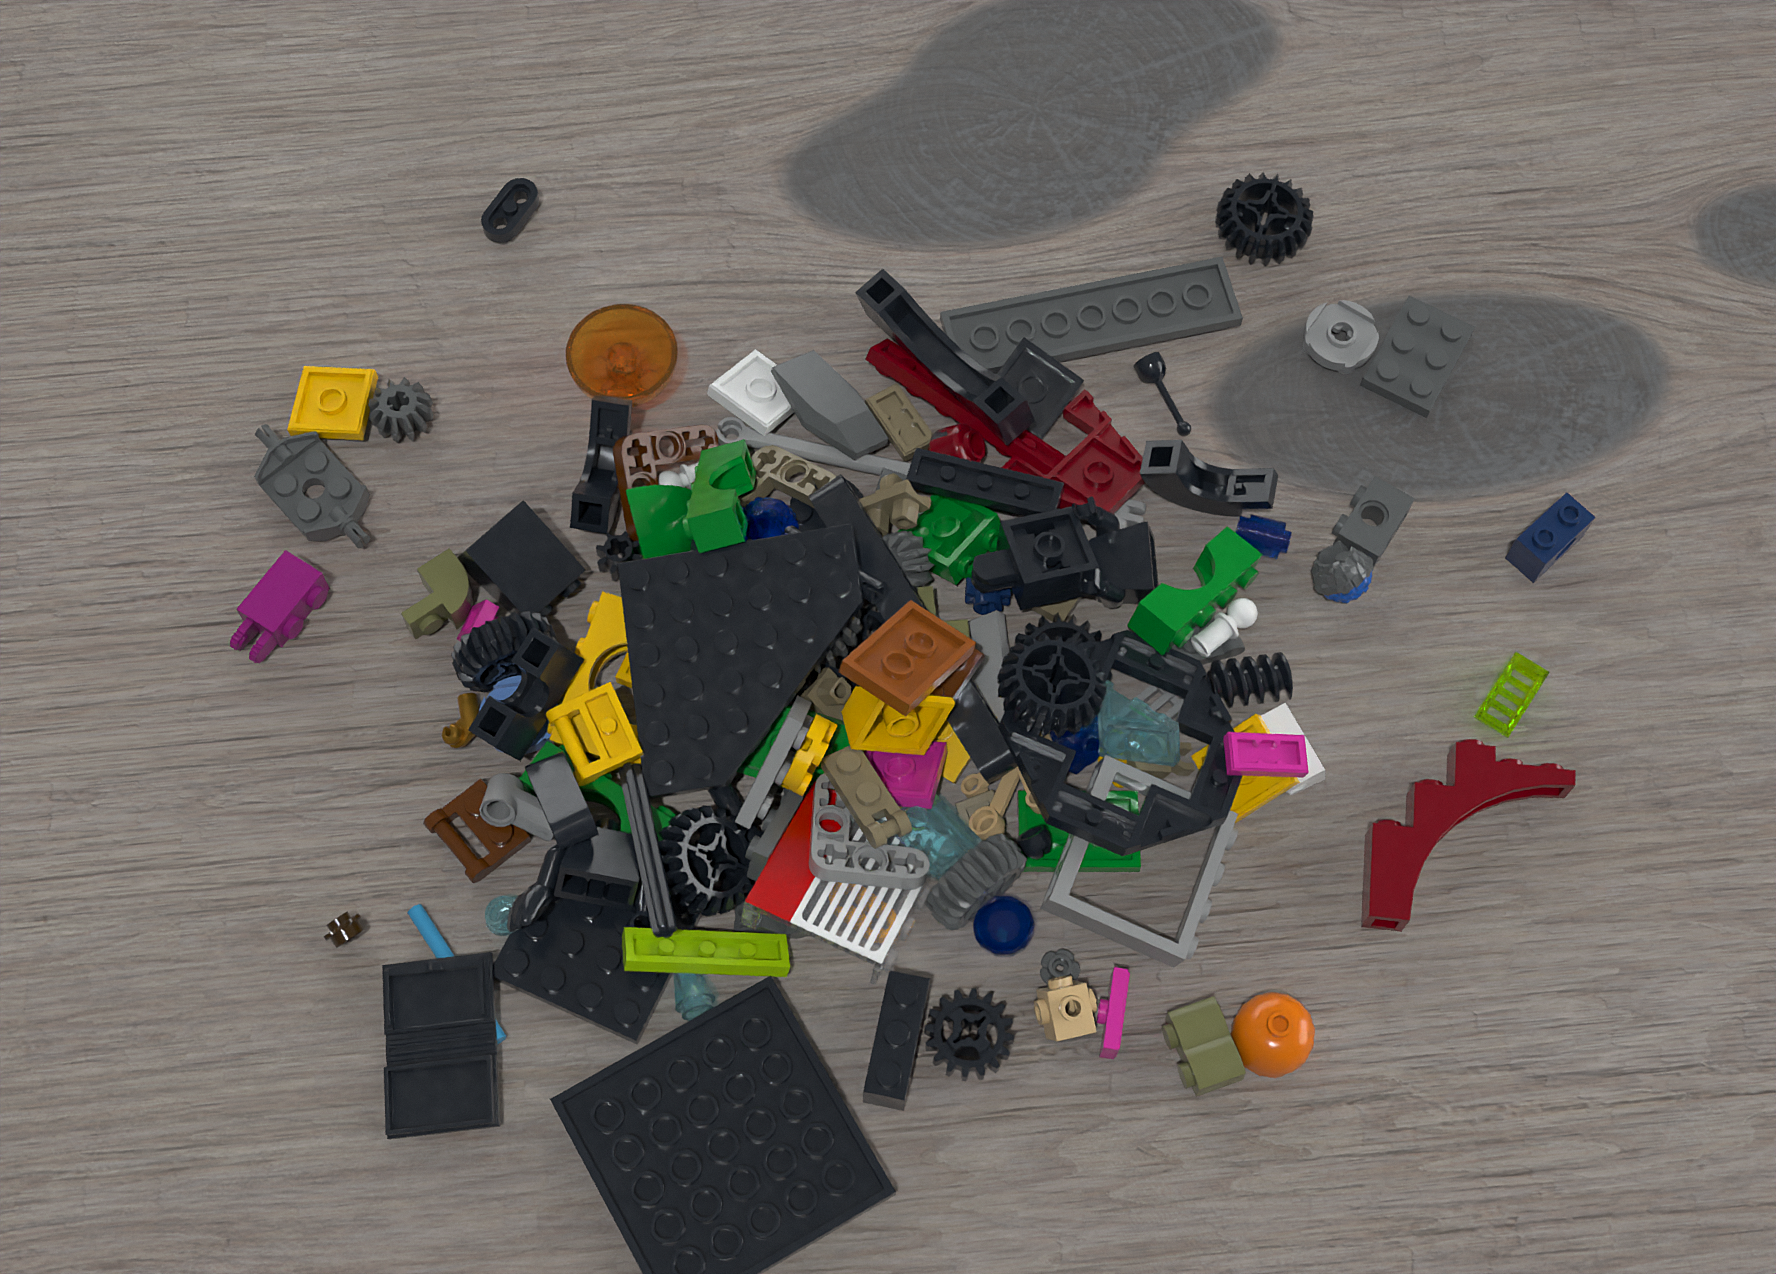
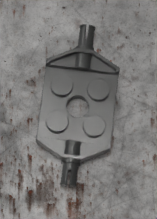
[254,424,370,548]

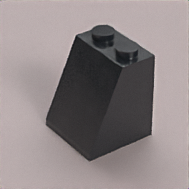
[457,500,586,617]

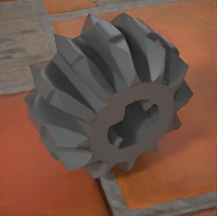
[368,377,434,443]
[883,531,934,591]

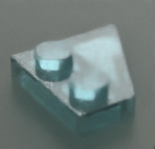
[1098,680,1180,767]

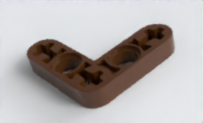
[613,424,718,542]

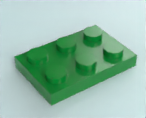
[1017,790,1141,872]

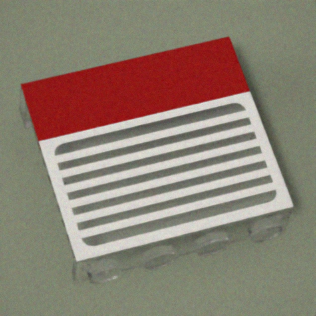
[741,782,947,985]

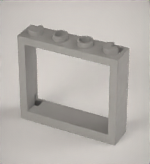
[1040,755,1238,968]

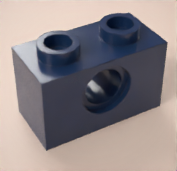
[1505,492,1596,583]

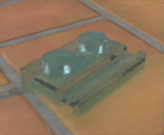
[894,794,982,881]

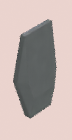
[771,350,889,460]

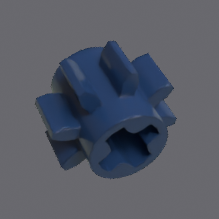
[965,577,1011,615]

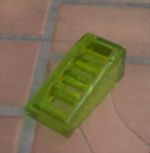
[1474,652,1550,738]

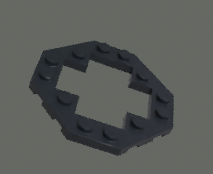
[998,630,1242,856]

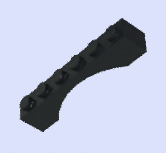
[855,268,1035,446]

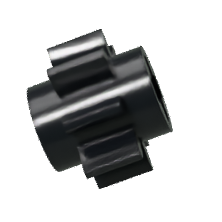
[596,531,643,581]

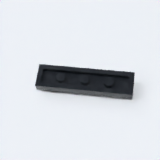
[906,448,1064,516]

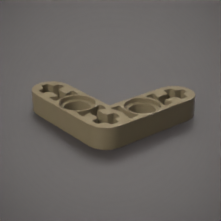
[738,445,836,509]

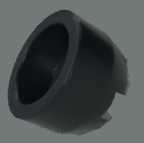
[1017,824,1053,859]

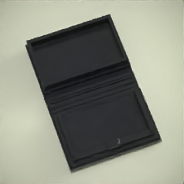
[382,952,500,1140]

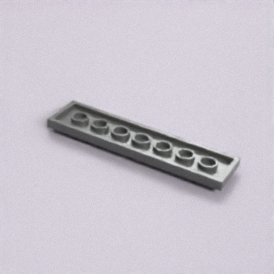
[940,257,1243,374]

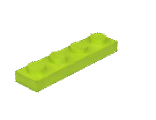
[622,927,790,977]

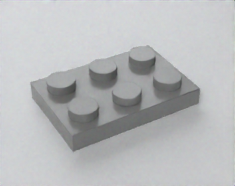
[735,695,813,829]

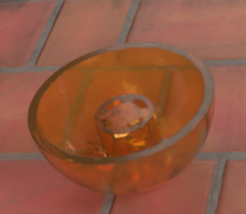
[566,304,678,408]

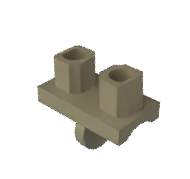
[859,473,931,537]
[801,667,851,721]

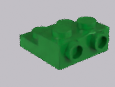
[897,494,1000,585]

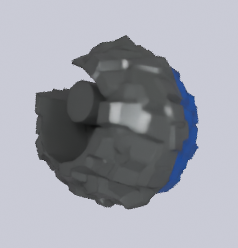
[1311,541,1374,604]

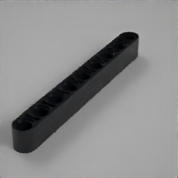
[809,474,1018,785]

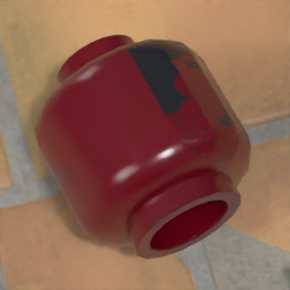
[928,424,985,463]

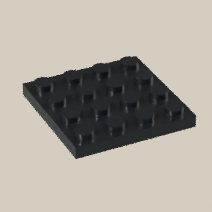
[493,889,702,1045]

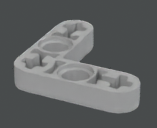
[809,773,930,890]

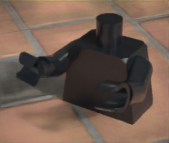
[1072,496,1159,609]

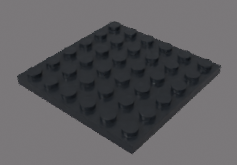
[550,976,896,1274]

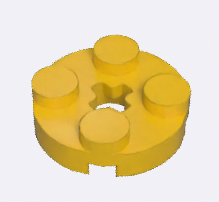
[780,714,838,796]

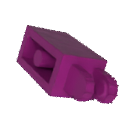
[230,550,330,664]

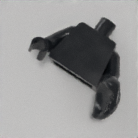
[507,818,651,932]

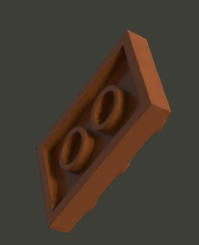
[839,600,976,717]

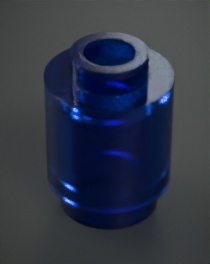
[1235,514,1292,559]

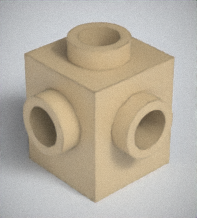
[1034,975,1097,1041]

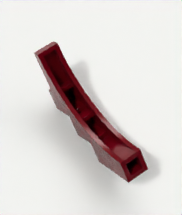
[1361,739,1576,932]

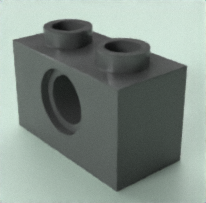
[1332,476,1415,567]

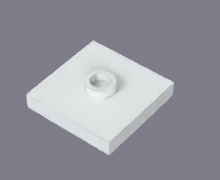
[707,349,794,436]

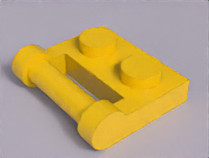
[546,682,644,786]

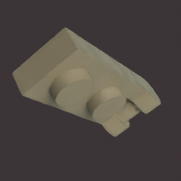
[821,746,912,849]

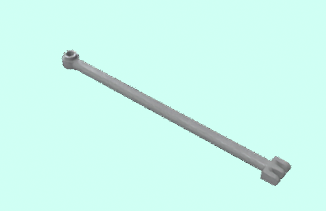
[716,417,1146,529]

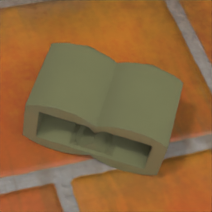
[1162,996,1246,1097]

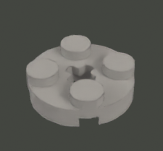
[1303,300,1379,374]

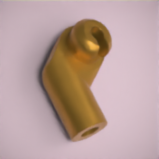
[442,693,479,748]

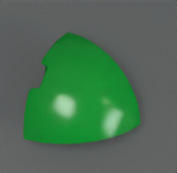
[626,485,692,559]

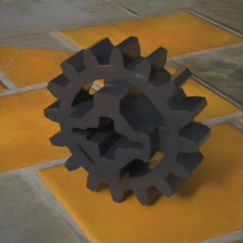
[924,988,1015,1081]

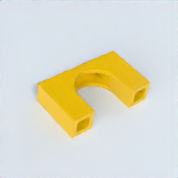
[547,591,642,768]

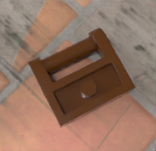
[423,778,531,883]

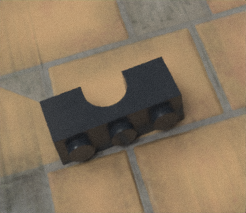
[468,627,585,762]
[863,970,930,1111]

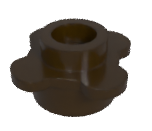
[324,911,365,948]

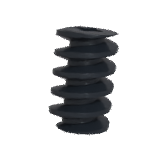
[1206,652,1293,708]

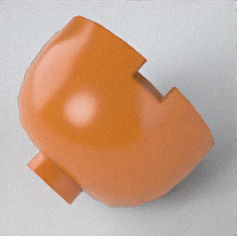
[1230,992,1315,1078]

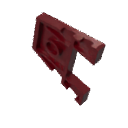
[1001,389,1146,514]

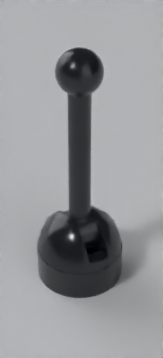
[1133,352,1191,436]

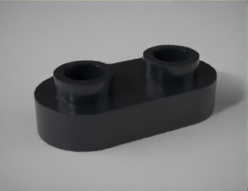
[481,178,539,243]

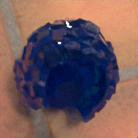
[742,497,799,541]

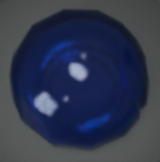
[973,896,1035,957]

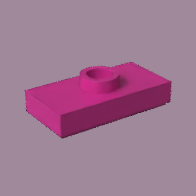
[1223,732,1309,778]
[1096,967,1130,1060]

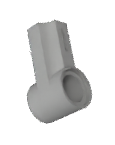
[479,773,553,842]

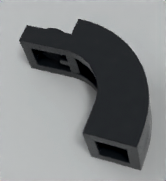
[570,395,633,534]
[1140,440,1278,517]

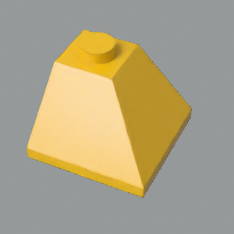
[841,686,955,755]

